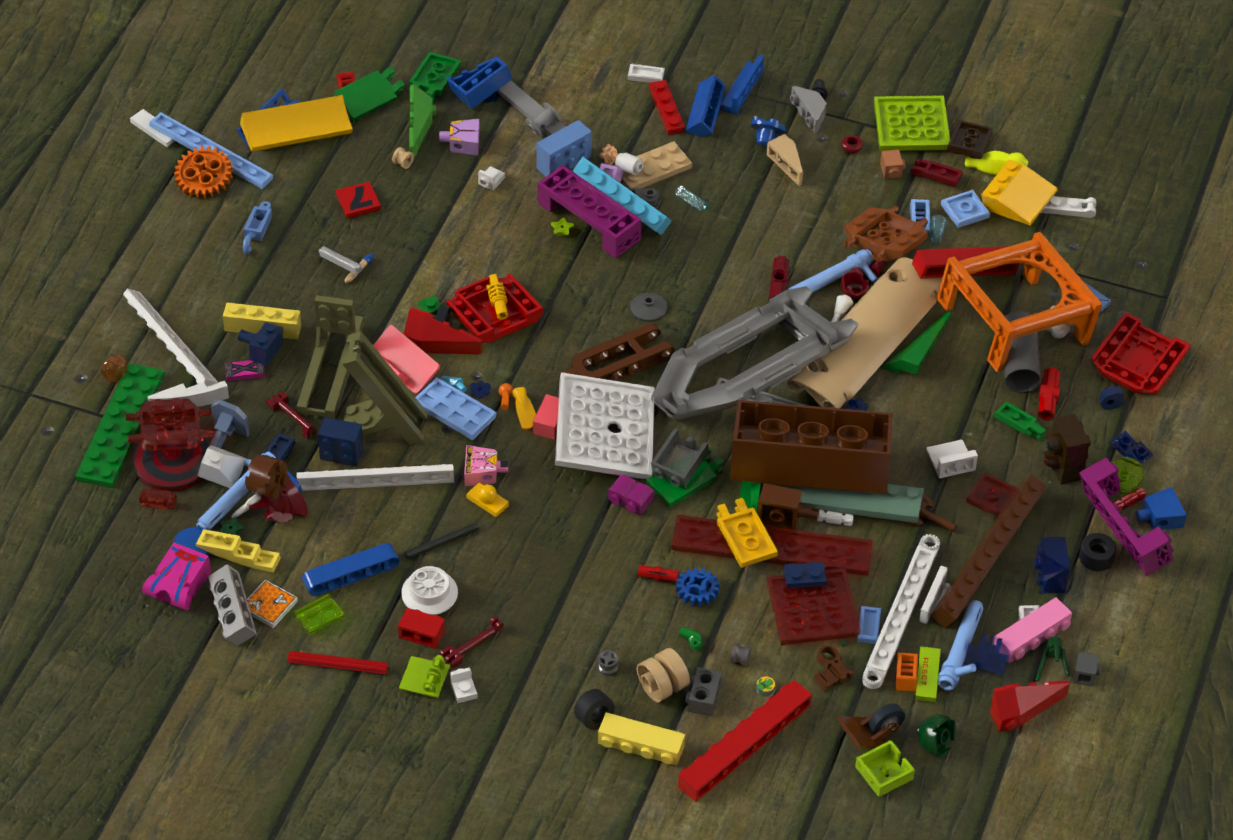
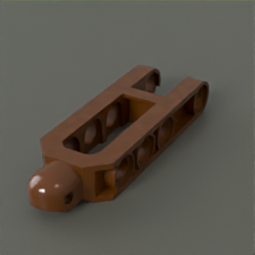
[559,323,676,383]

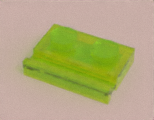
[294,593,344,635]

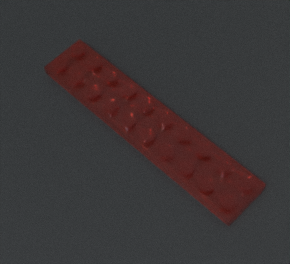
[671,515,873,576]

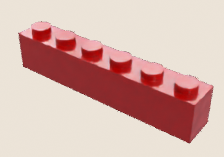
[912,246,1021,279]

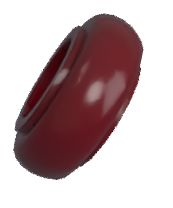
[841,135,863,153]

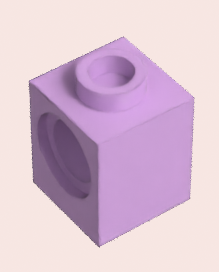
[600,163,623,183]

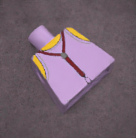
[439,119,479,155]

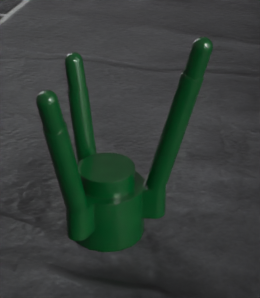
[1035,636,1070,682]

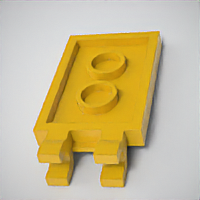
[717,498,778,568]

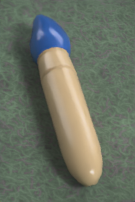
[345,253,373,283]

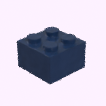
[318,417,364,466]

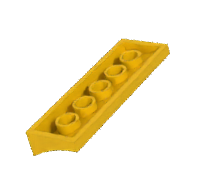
[240,95,353,152]

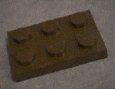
[947,120,993,159]

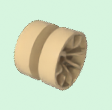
[637,648,690,702]

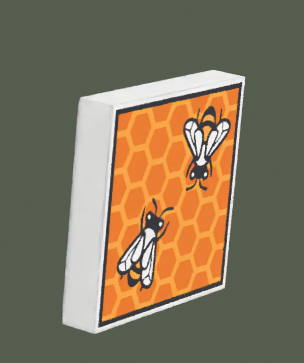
[247,580,298,628]

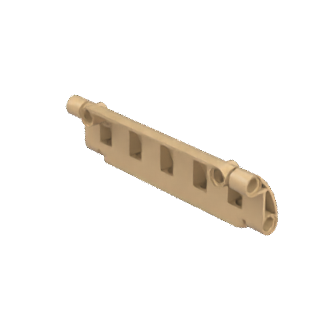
[787,257,942,409]

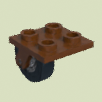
[837,703,905,749]

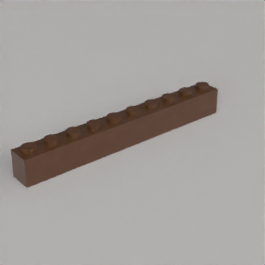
[930,474,1047,628]

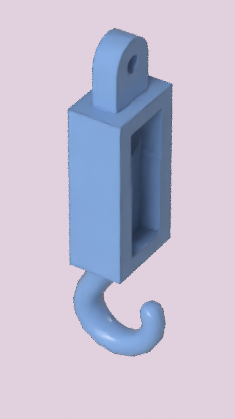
[243,201,272,255]

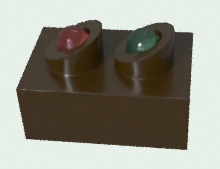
[1043,414,1091,485]

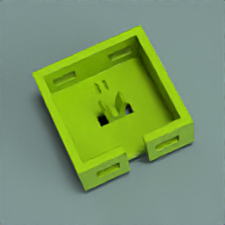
[855,740,915,797]

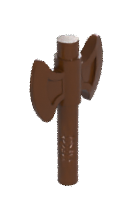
[903,494,957,532]

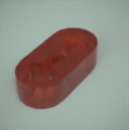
[139,489,177,509]

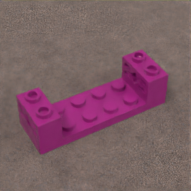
[537,165,641,259]
[1079,457,1174,576]

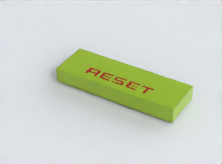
[915,646,941,702]

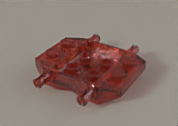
[125,398,214,451]

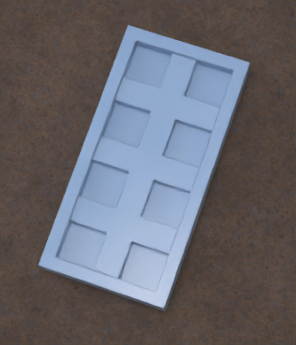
[416,377,496,440]

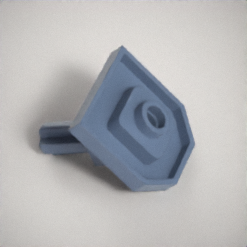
[210,400,250,449]

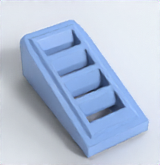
[910,199,930,233]

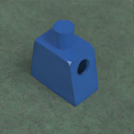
[1136,487,1187,530]

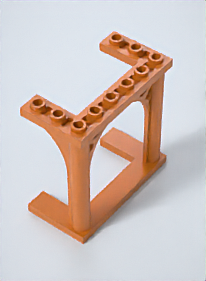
[937,232,1102,373]

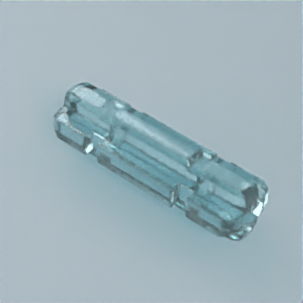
[676,186,706,211]

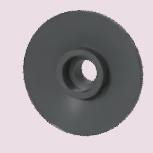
[630,293,667,321]

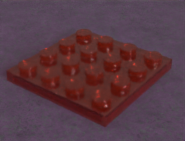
[766,568,861,645]

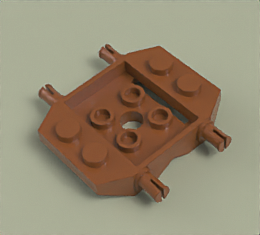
[844,205,928,261]

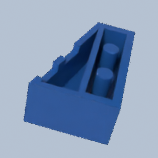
[446,57,512,109]

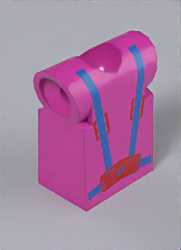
[142,542,212,611]

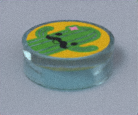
[755,676,776,697]

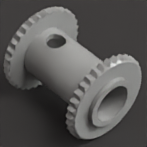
[526,102,561,138]

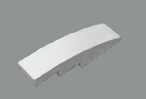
[148,381,229,411]

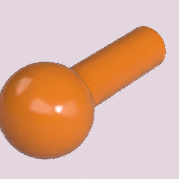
[499,383,514,410]

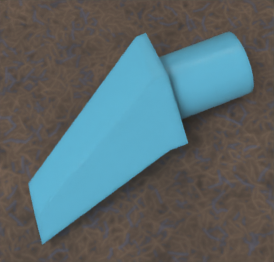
[439,376,467,393]

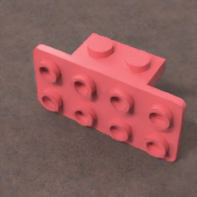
[373,325,440,395]

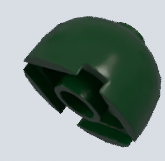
[917,714,956,757]

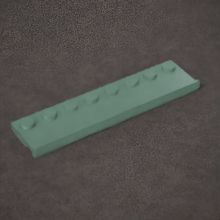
[766,483,924,523]

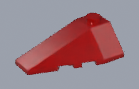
[404,308,482,355]
[990,680,1070,732]

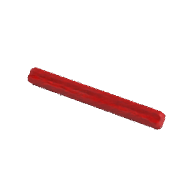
[288,651,388,674]

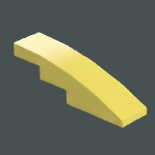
[196,529,281,573]

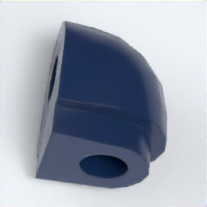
[1099,385,1124,410]

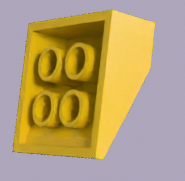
[981,160,1057,226]

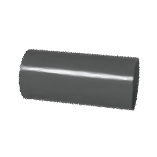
[1004,311,1041,393]

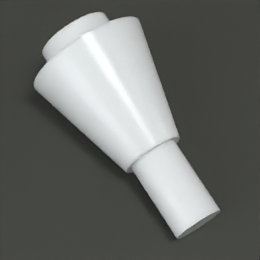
[830,295,854,323]

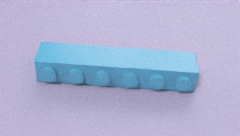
[573,157,672,235]

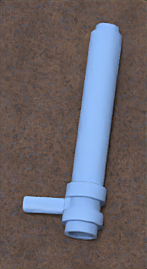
[788,249,878,292]
[196,452,276,530]
[938,600,983,691]

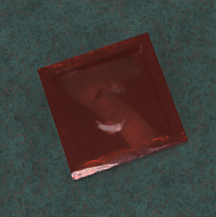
[966,473,1017,517]

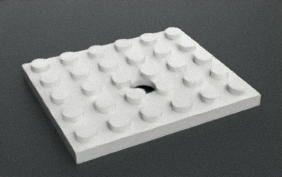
[555,372,655,479]

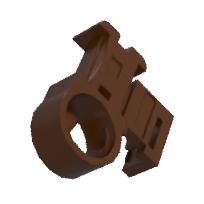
[813,645,855,692]

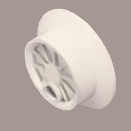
[402,566,458,615]

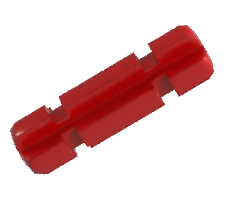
[1114,488,1146,511]

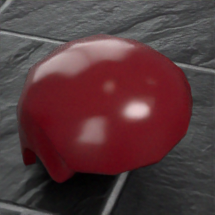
[841,271,869,299]

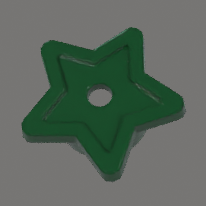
[219,517,244,535]

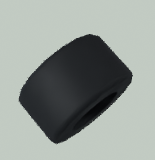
[1079,533,1117,571]
[574,689,615,730]

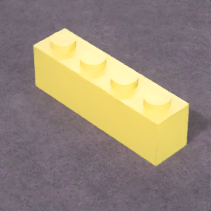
[223,303,302,340]
[598,712,685,766]

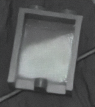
[651,428,710,489]

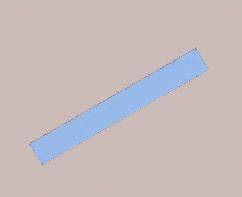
[149,112,273,189]

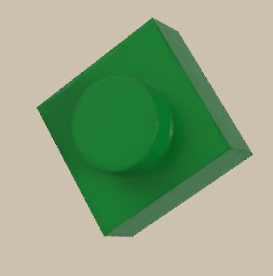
[418,295,441,316]

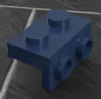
[783,562,827,589]

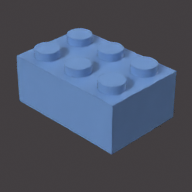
[536,120,592,177]

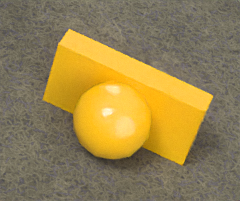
[466,482,509,517]

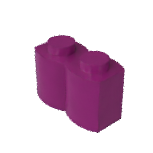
[608,475,654,515]

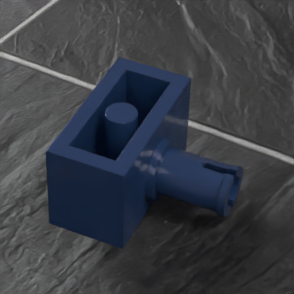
[238,322,283,367]

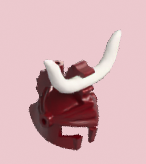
[231,479,308,524]

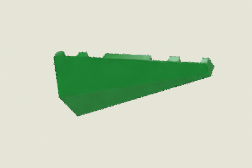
[882,312,951,375]

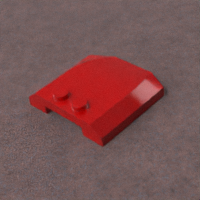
[446,274,543,344]
[1091,312,1191,395]

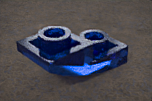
[1110,431,1153,466]

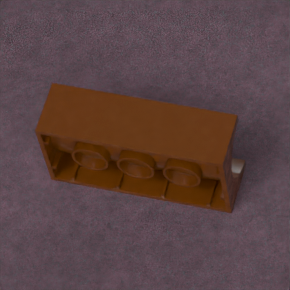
[730,400,893,494]

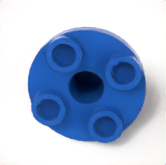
[750,117,786,147]

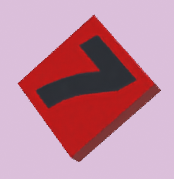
[335,181,381,219]

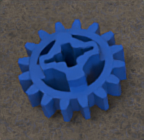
[676,567,720,607]

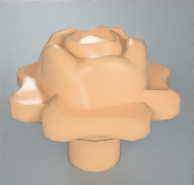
[600,144,618,166]

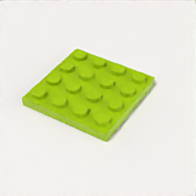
[874,96,950,151]

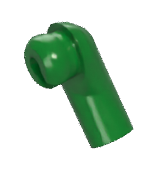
[679,627,703,650]

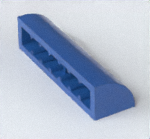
[686,74,726,136]

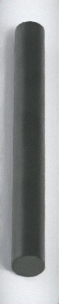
[405,522,479,559]

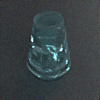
[930,215,948,243]

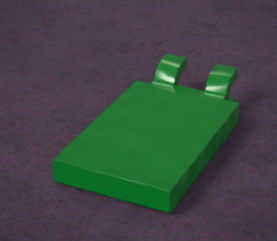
[409,52,461,104]
[334,66,405,122]
[646,448,724,508]

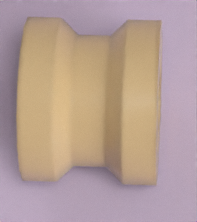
[392,147,414,169]

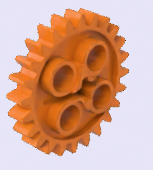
[174,146,233,199]

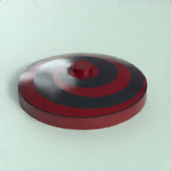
[133,428,209,492]

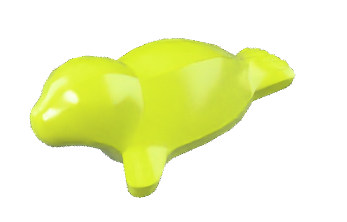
[965,151,1028,175]

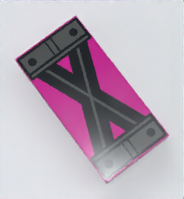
[225,360,265,381]

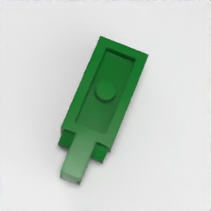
[994,402,1046,441]

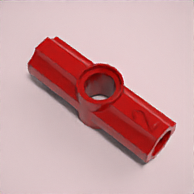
[1038,367,1060,421]

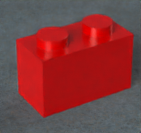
[398,608,445,649]

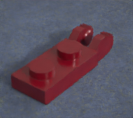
[910,159,963,187]

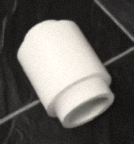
[615,153,643,175]

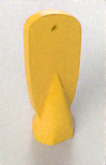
[512,387,536,430]

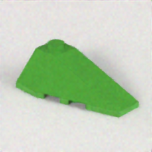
[409,85,436,160]

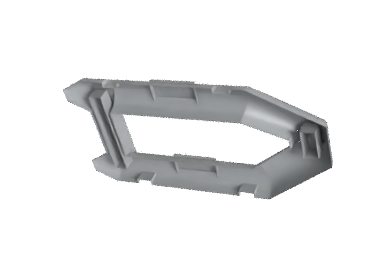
[651,286,858,421]

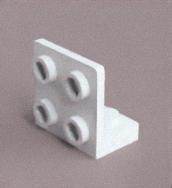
[926,440,978,478]

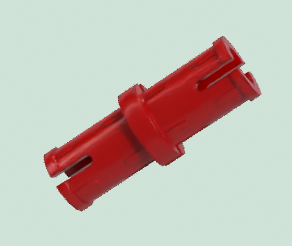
[638,565,679,583]

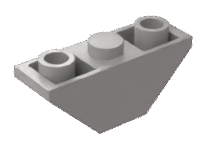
[790,86,826,133]

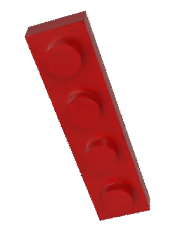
[649,80,685,135]

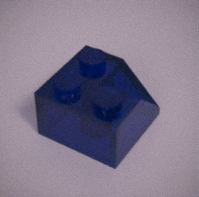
[1034,537,1070,593]

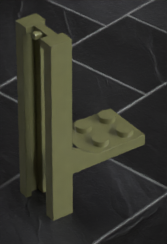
[297,295,364,419]
[342,331,428,445]

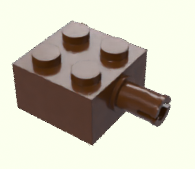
[758,483,820,533]

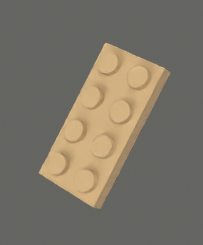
[613,141,692,188]

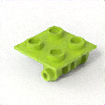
[399,655,450,698]

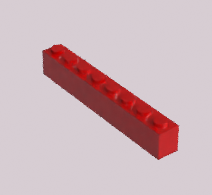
[678,680,812,802]

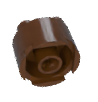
[245,454,290,499]

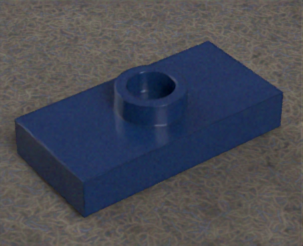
[264,433,296,461]

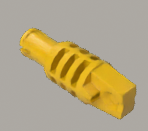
[487,274,508,320]

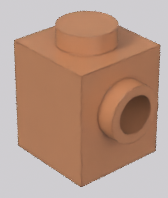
[880,150,905,179]

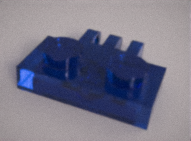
[964,633,1009,675]

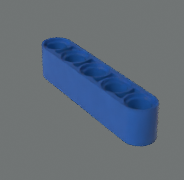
[302,543,400,596]

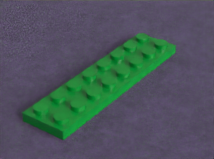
[75,363,165,488]

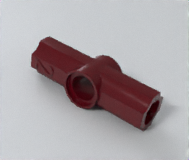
[768,255,790,303]

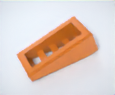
[896,653,918,692]

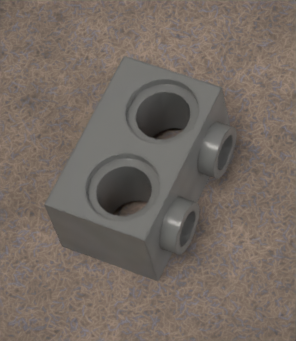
[685,667,722,716]

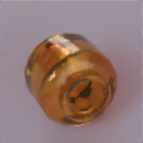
[100,354,128,382]

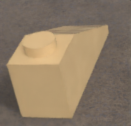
[767,134,803,186]

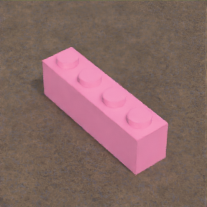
[993,597,1072,664]

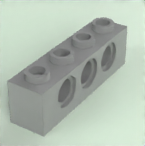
[208,564,257,646]

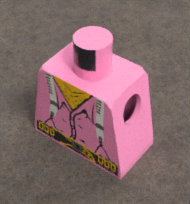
[464,445,509,486]

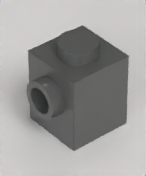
[1073,652,1101,686]

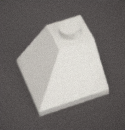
[198,445,247,488]

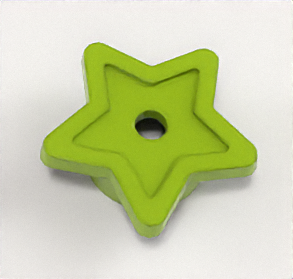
[551,218,574,236]

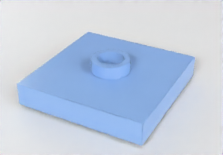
[941,190,990,228]

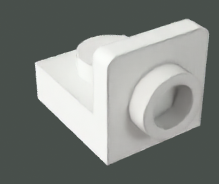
[478,166,505,191]
[450,668,477,703]

